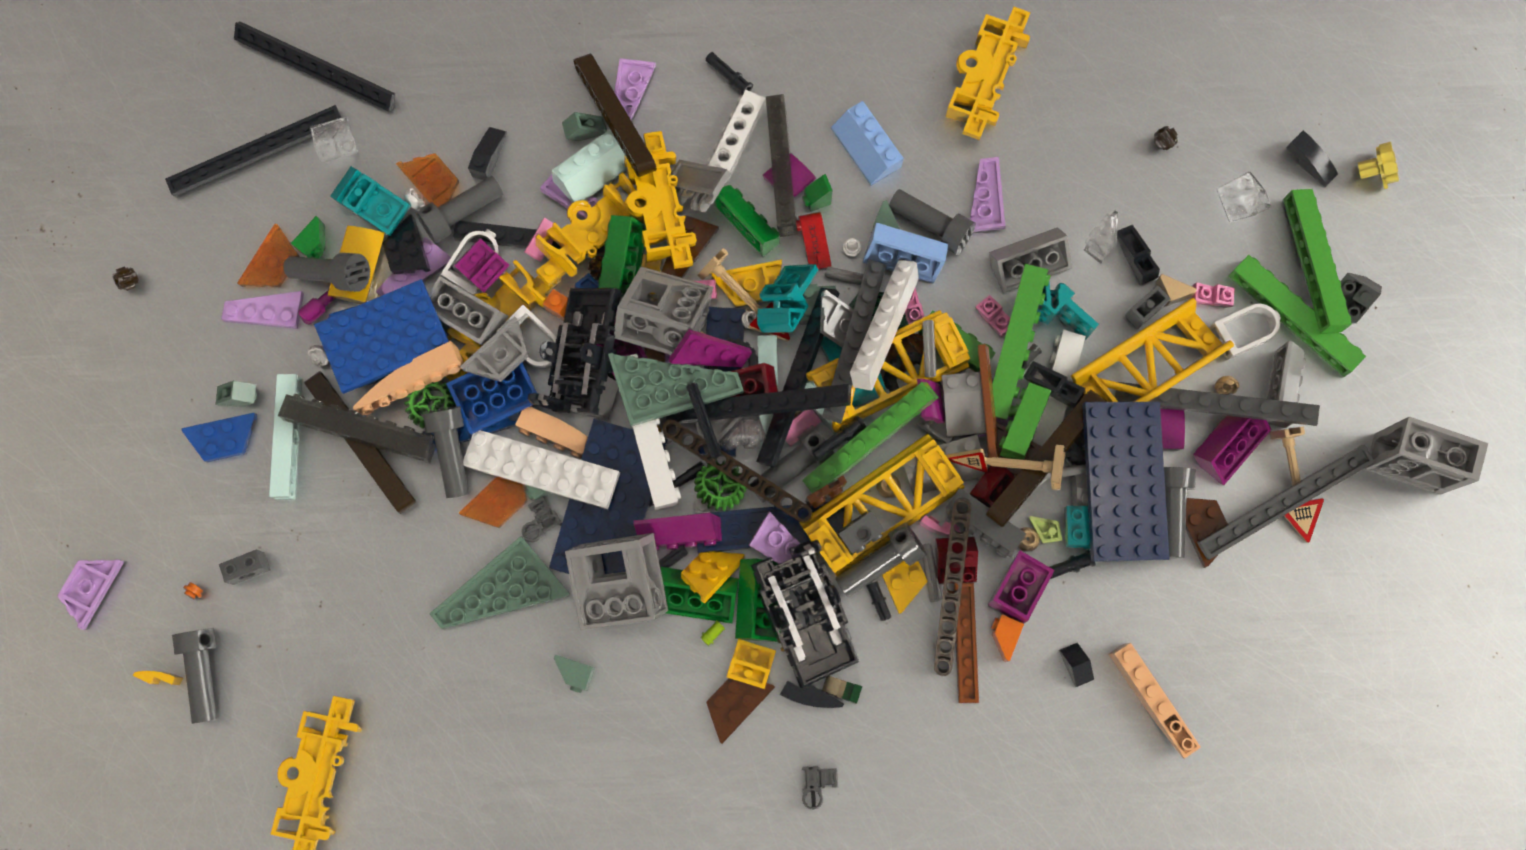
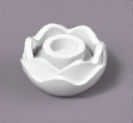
[404,188,427,209]
[307,345,329,367]

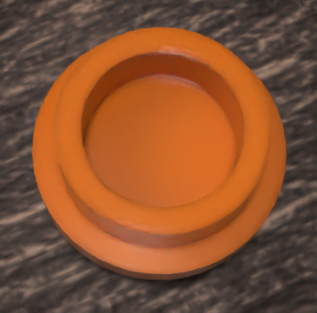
[183,582,203,600]

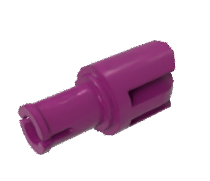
[298,289,336,324]

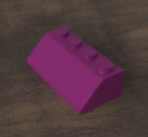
[1193,416,1272,485]
[634,513,722,551]

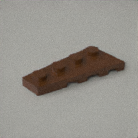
[661,214,719,278]

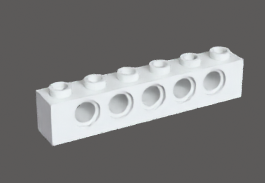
[706,90,766,187]

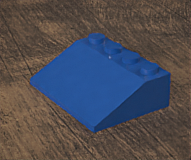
[446,362,537,435]

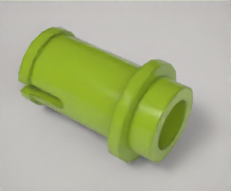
[700,620,725,646]

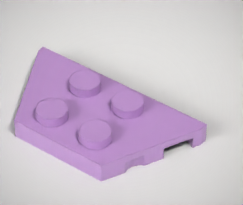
[58,560,124,630]

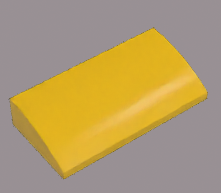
[328,225,385,305]

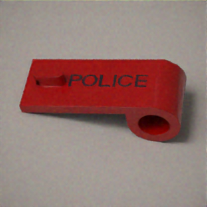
[795,212,832,269]

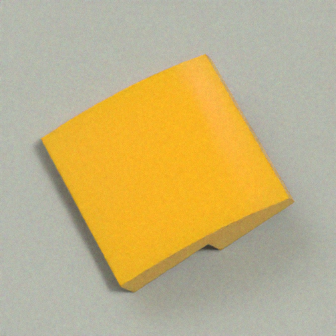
[726,639,776,689]

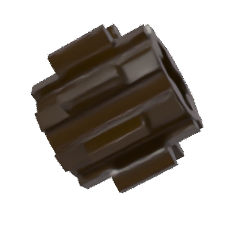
[1154,126,1178,150]
[588,256,603,279]
[112,266,139,291]

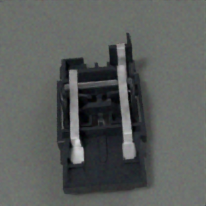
[528,288,622,415]
[751,540,860,688]

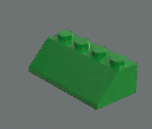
[714,185,780,257]
[598,215,646,296]
[735,558,781,642]
[661,567,739,624]

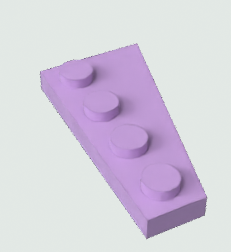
[376,237,451,296]

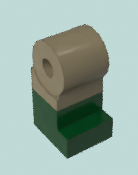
[822,676,863,704]

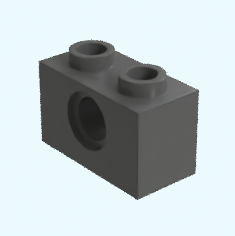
[1125,285,1171,329]
[837,510,885,554]
[219,549,270,585]

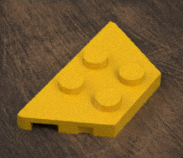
[711,259,782,307]
[872,544,928,614]
[681,552,745,603]

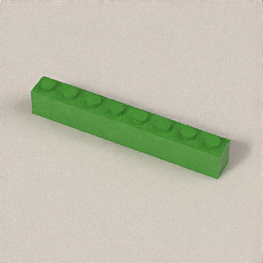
[1283,189,1352,334]
[1228,255,1366,377]
[992,264,1051,420]
[802,382,939,493]

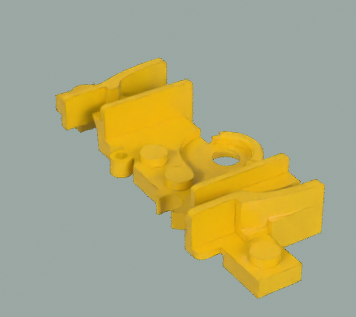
[946,6,1031,140]
[624,131,697,269]
[535,172,646,286]
[446,260,561,381]
[270,696,362,850]

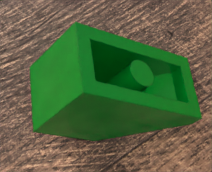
[802,174,833,212]
[291,216,326,258]

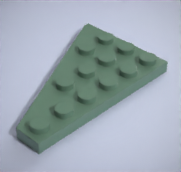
[608,353,744,427]
[429,536,570,629]

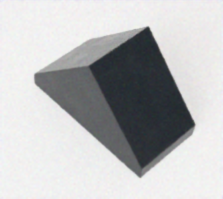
[1059,643,1094,687]

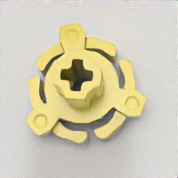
[1358,142,1399,189]

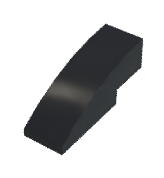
[1286,130,1338,187]
[1115,224,1160,285]
[1023,361,1086,409]
[780,681,844,708]

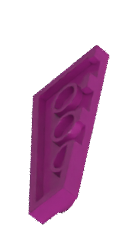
[669,329,752,367]

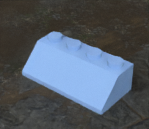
[831,101,904,186]
[863,223,948,284]

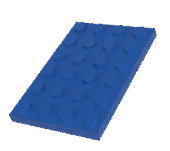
[314,279,449,394]

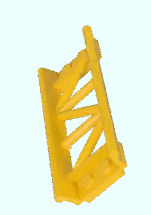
[1071,298,1234,402]
[806,310,970,432]
[799,433,965,576]

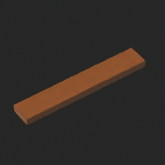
[978,344,1000,458]
[953,583,979,703]

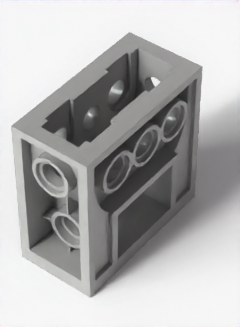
[614,266,713,354]
[1365,417,1489,495]
[565,533,668,630]

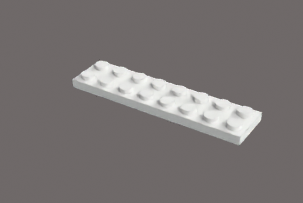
[463,430,620,510]

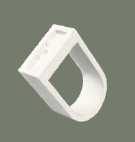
[441,229,499,295]
[1209,304,1281,360]
[496,305,556,369]

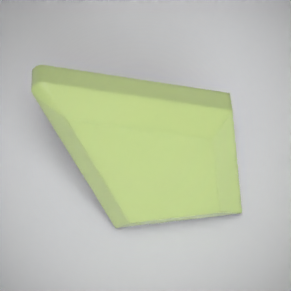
[1029,516,1062,544]

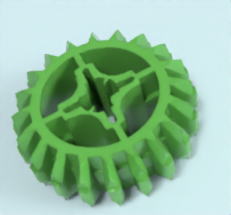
[404,380,456,429]
[694,460,747,511]

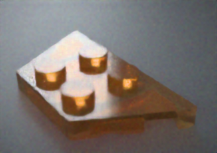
[396,153,459,207]
[237,223,300,287]
[459,477,528,528]

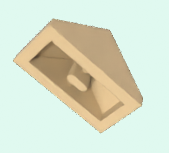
[1156,274,1197,306]

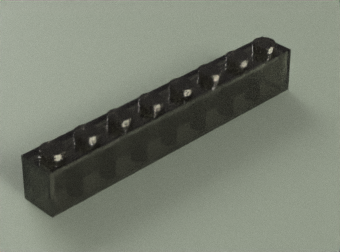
[766,94,798,237]
[278,394,436,463]

